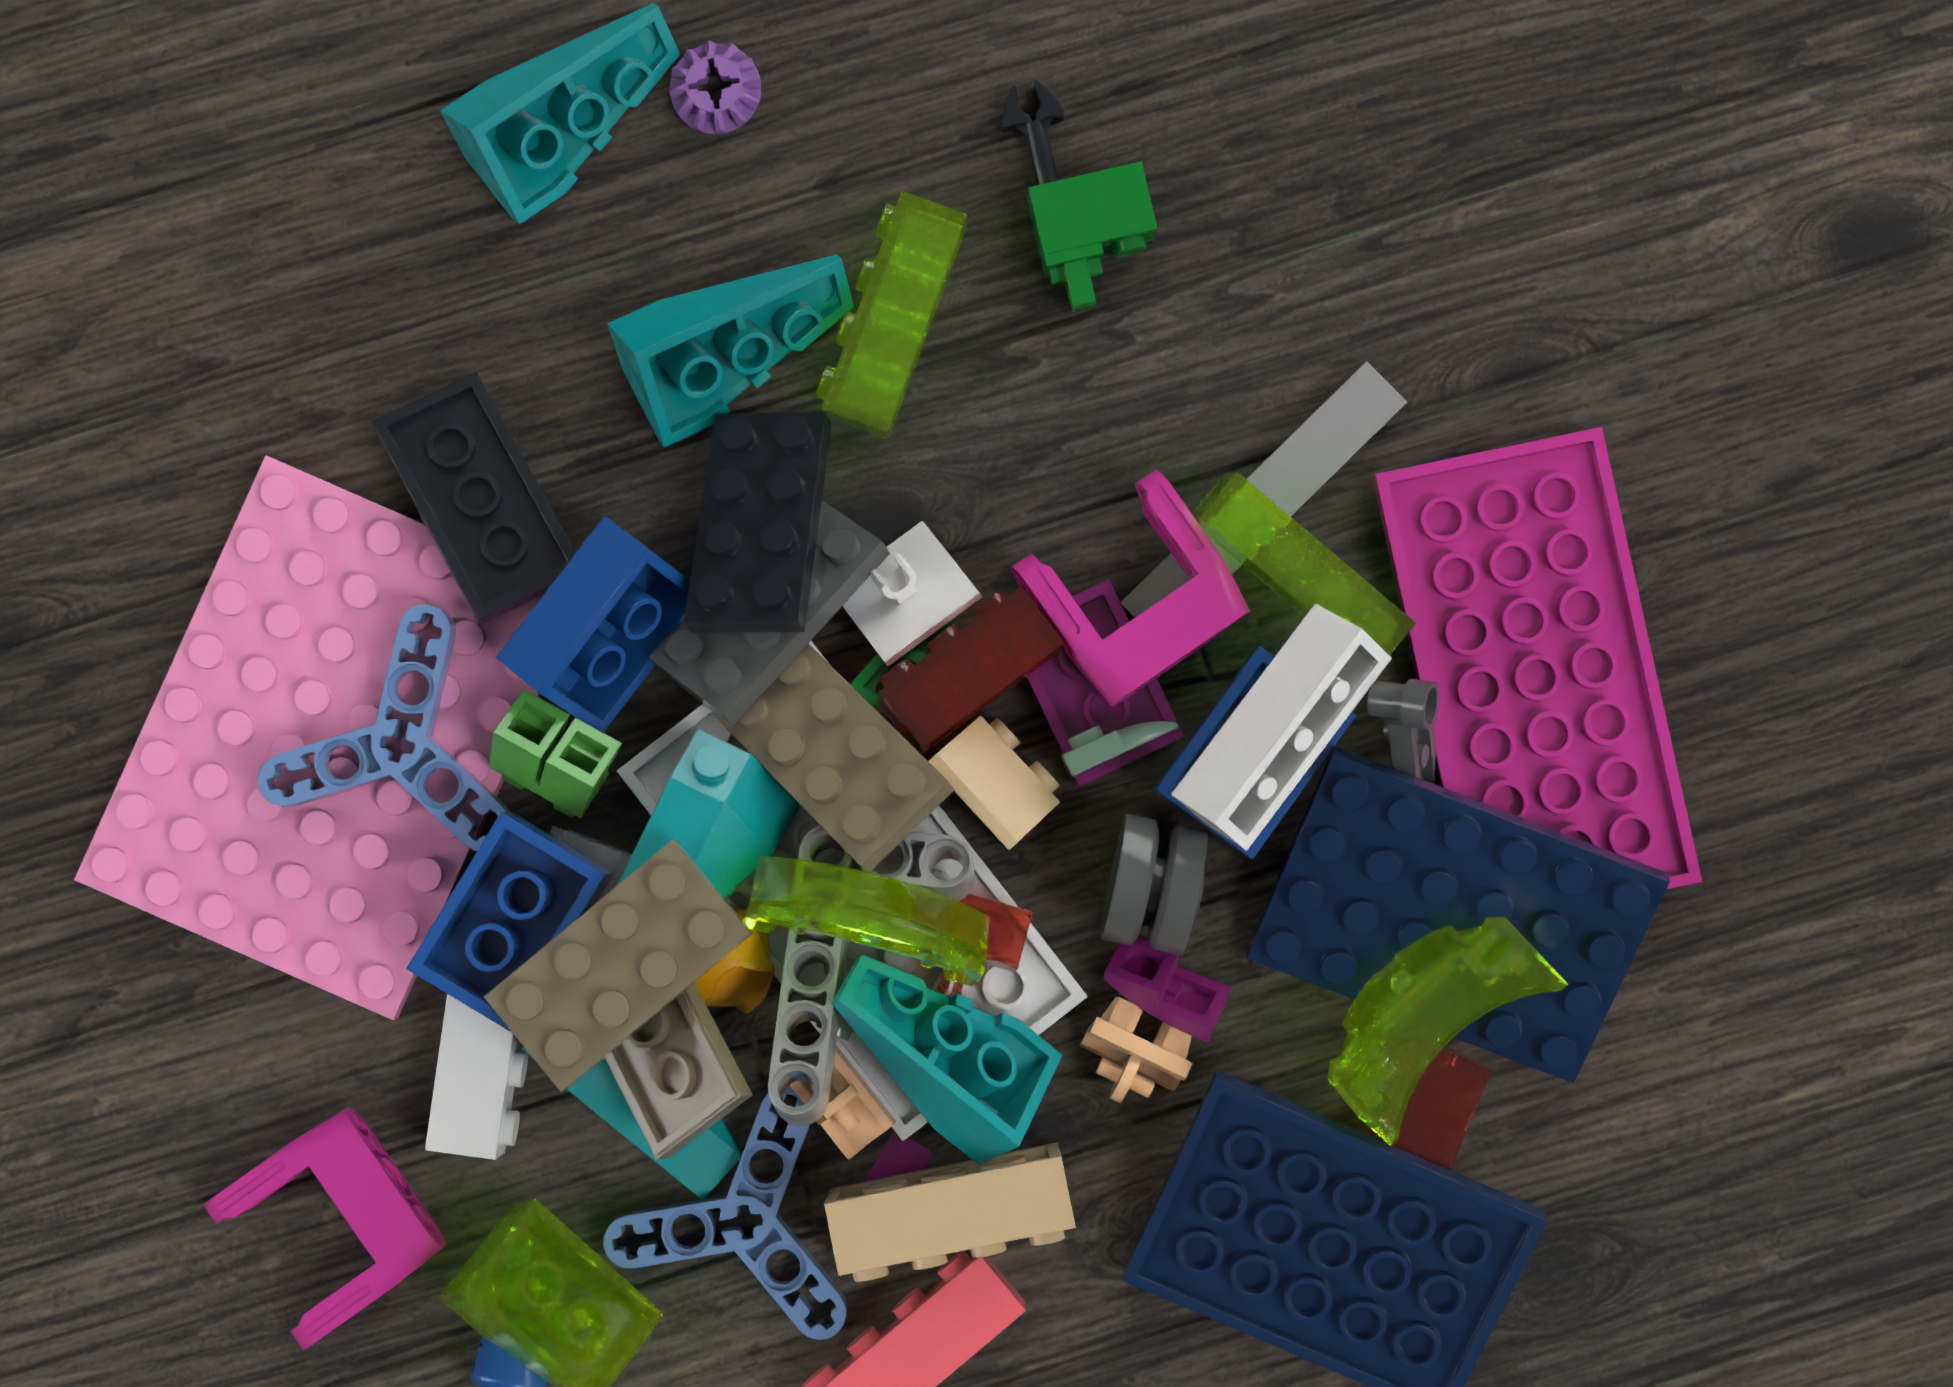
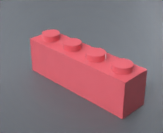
[801,1251,1026,1387]

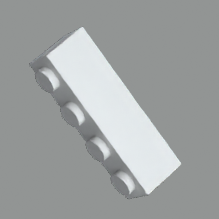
[1171,603,1392,851]
[425,994,528,1160]

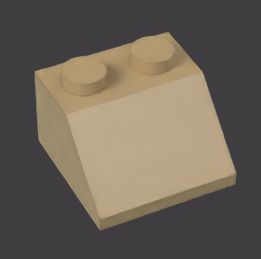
[928,715,1060,850]

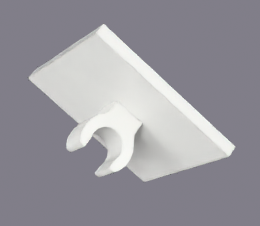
[843,521,982,666]

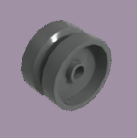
[1100,814,1208,956]

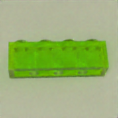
[816,191,967,440]
[1192,472,1416,656]

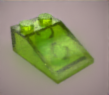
[438,1199,664,1387]

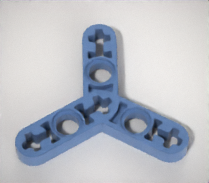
[258,604,510,851]
[603,1085,848,1340]

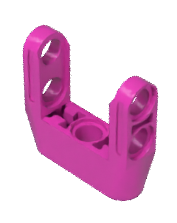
[1011,470,1251,707]
[203,1107,446,1351]

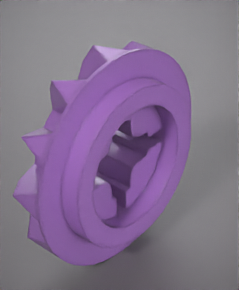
[669,40,761,134]

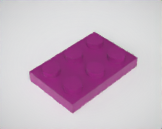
[1004,579,1185,787]

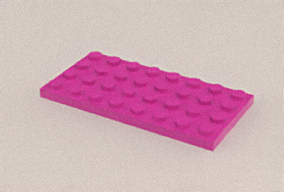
[1372,427,1702,889]

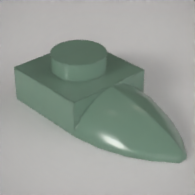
[1061,721,1179,777]

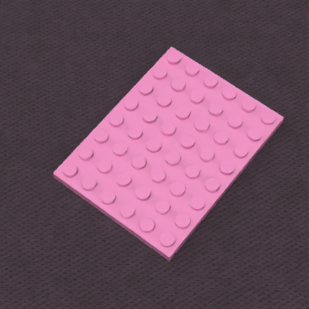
[74,455,544,1020]

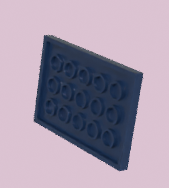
[1246,746,1670,1083]
[1122,1070,1548,1387]

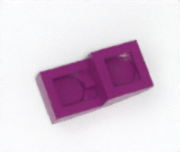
[1103,936,1232,1043]

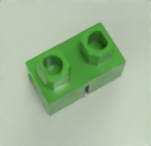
[489,689,622,818]

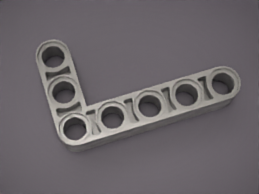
[768,825,975,1126]

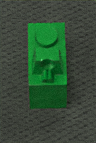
[1027,161,1158,313]

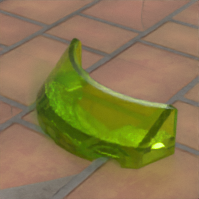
[743,856,990,987]
[1328,917,1568,1146]

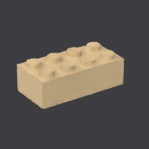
[824,1142,1076,1282]

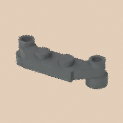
[1367,679,1439,786]

